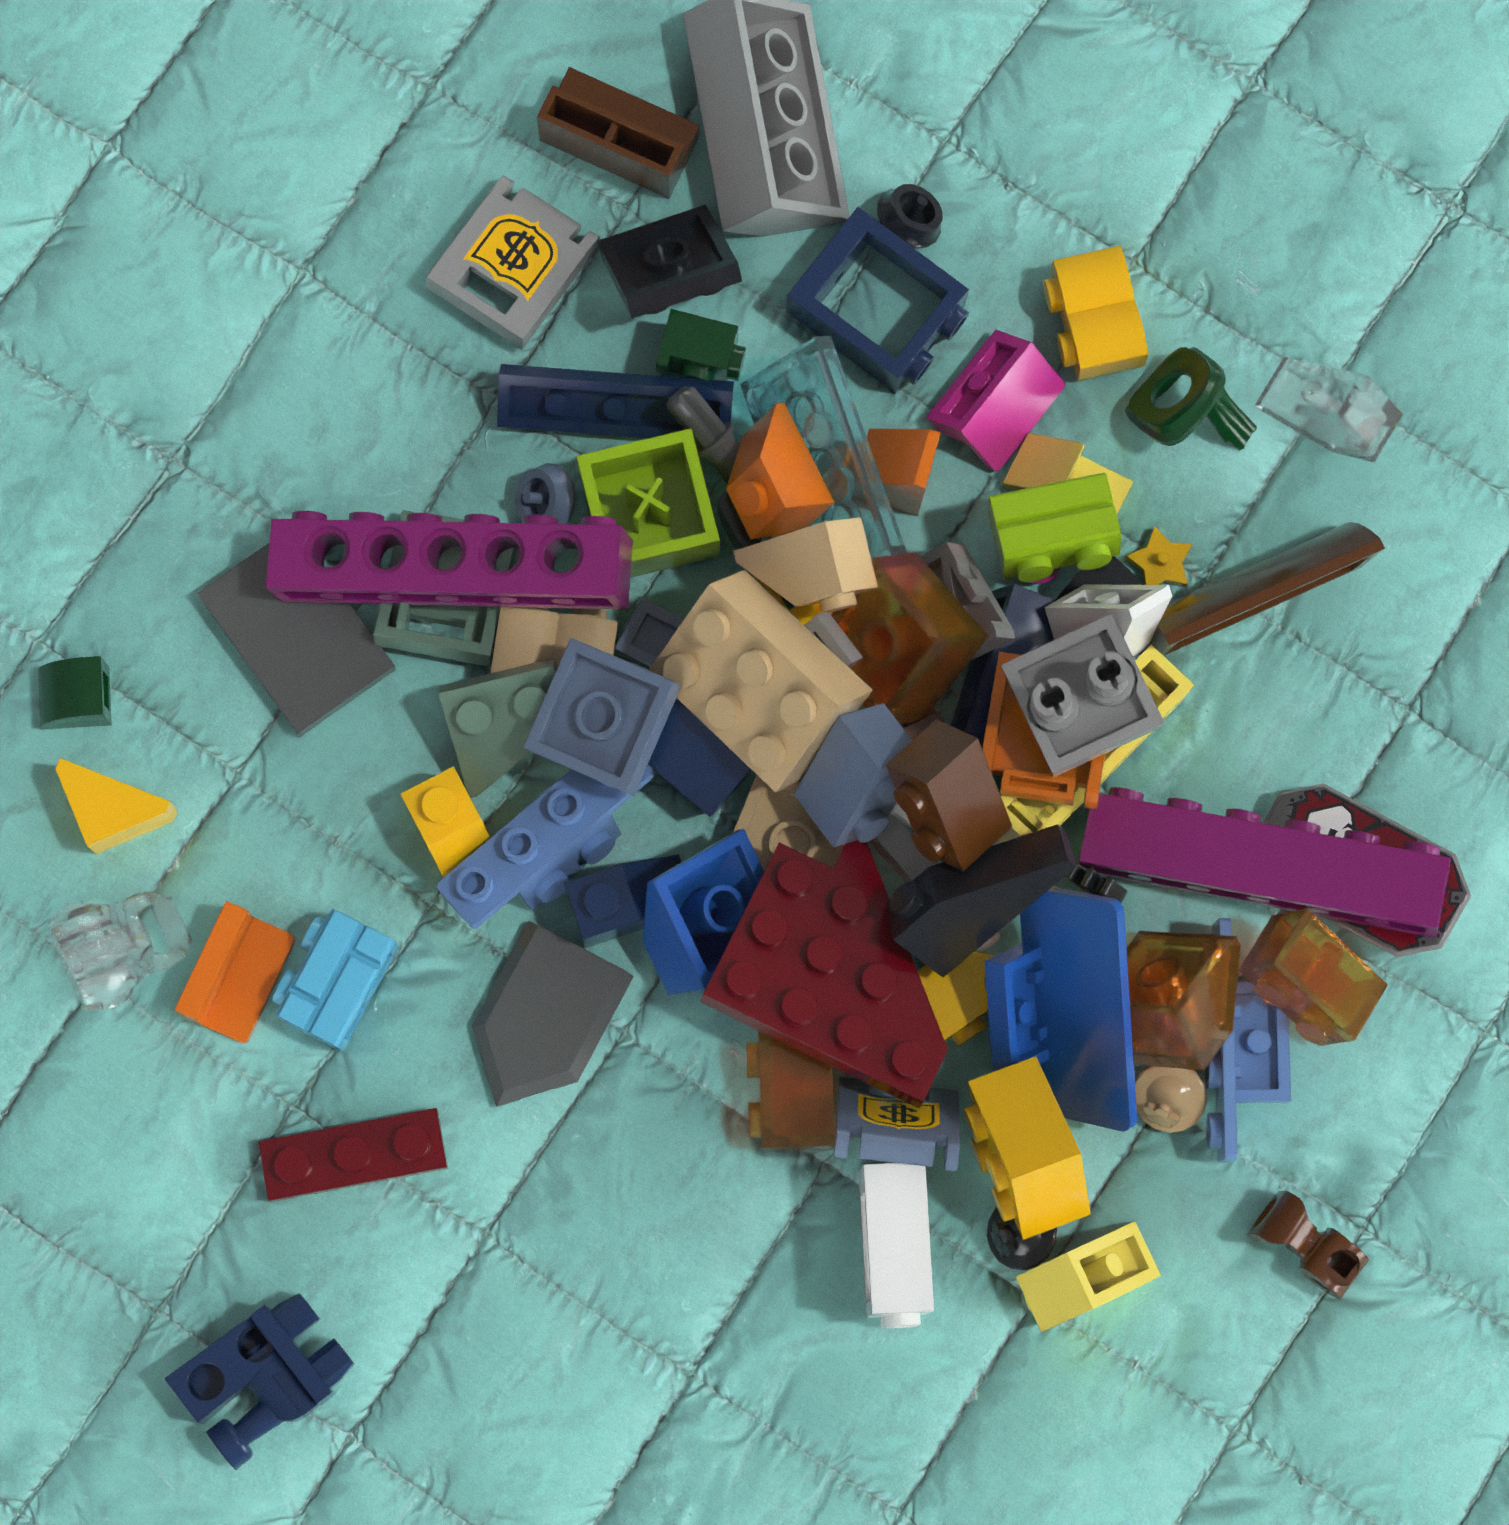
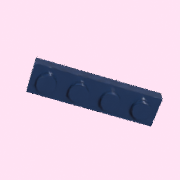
[497,364,734,438]

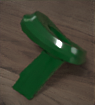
[1125,347,1257,451]

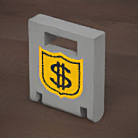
[426,175,600,350]

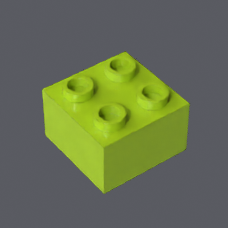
[576,428,720,578]

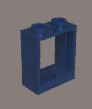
[786,207,969,394]

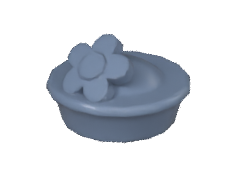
[515,463,576,524]

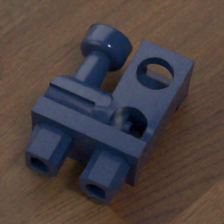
[164,1293,355,1470]

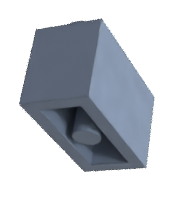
[794,703,912,847]

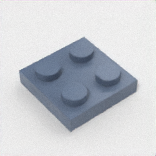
[523,638,682,796]

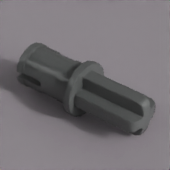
[667,386,740,484]

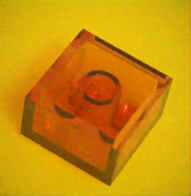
[831,552,989,724]

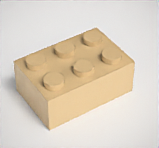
[649,570,873,792]

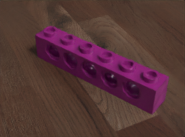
[266,511,633,610]

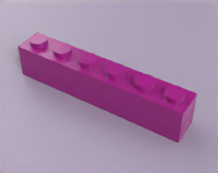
[1079,787,1451,938]

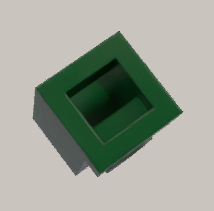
[656,309,747,381]

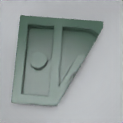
[438,658,557,798]

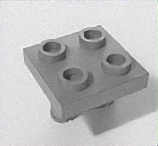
[1001,613,1165,777]

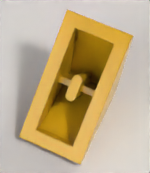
[55,758,178,854]

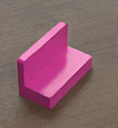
[926,329,1065,471]

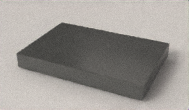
[197,542,396,737]

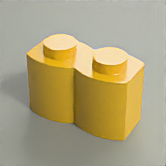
[1043,245,1148,381]

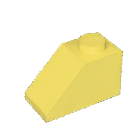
[1016,1221,1161,1332]

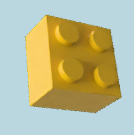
[964,1056,1091,1240]

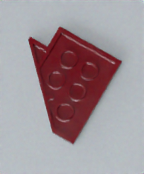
[700,840,948,1109]

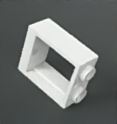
[858,1163,934,1329]

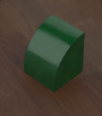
[38,656,112,730]

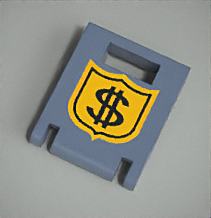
[834,1077,960,1171]

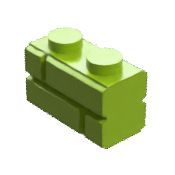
[989,472,1121,582]

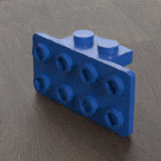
[985,887,1137,1132]

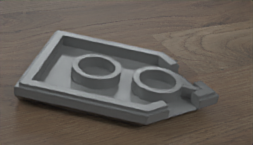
[472,921,634,1107]

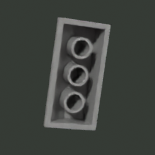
[683,0,850,237]

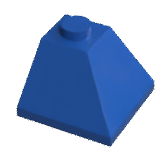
[643,829,764,995]

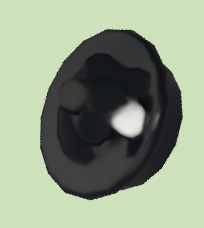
[877,184,943,248]
[987,1207,1057,1270]

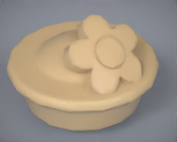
[1135,1060,1207,1133]

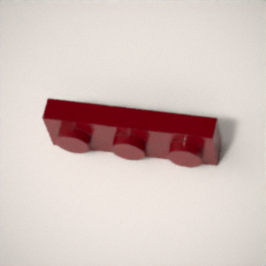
[258,1108,448,1202]

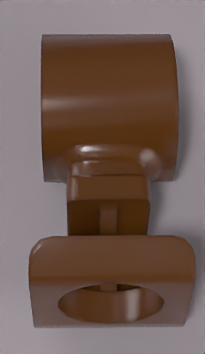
[1246,1190,1369,1300]

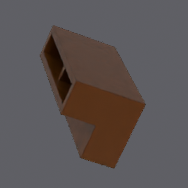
[537,67,700,199]

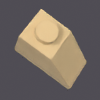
[733,517,878,613]

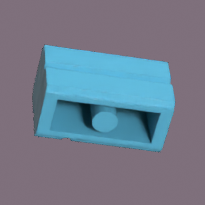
[272,909,399,1052]

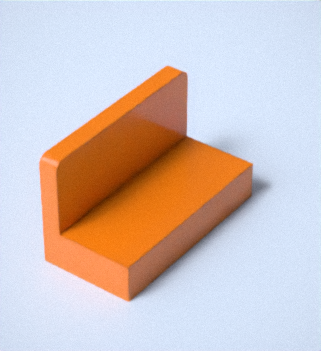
[174,901,296,1044]

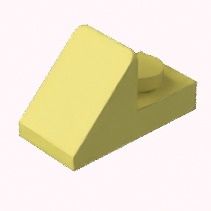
[1002,433,1134,514]

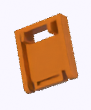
[982,652,1106,809]

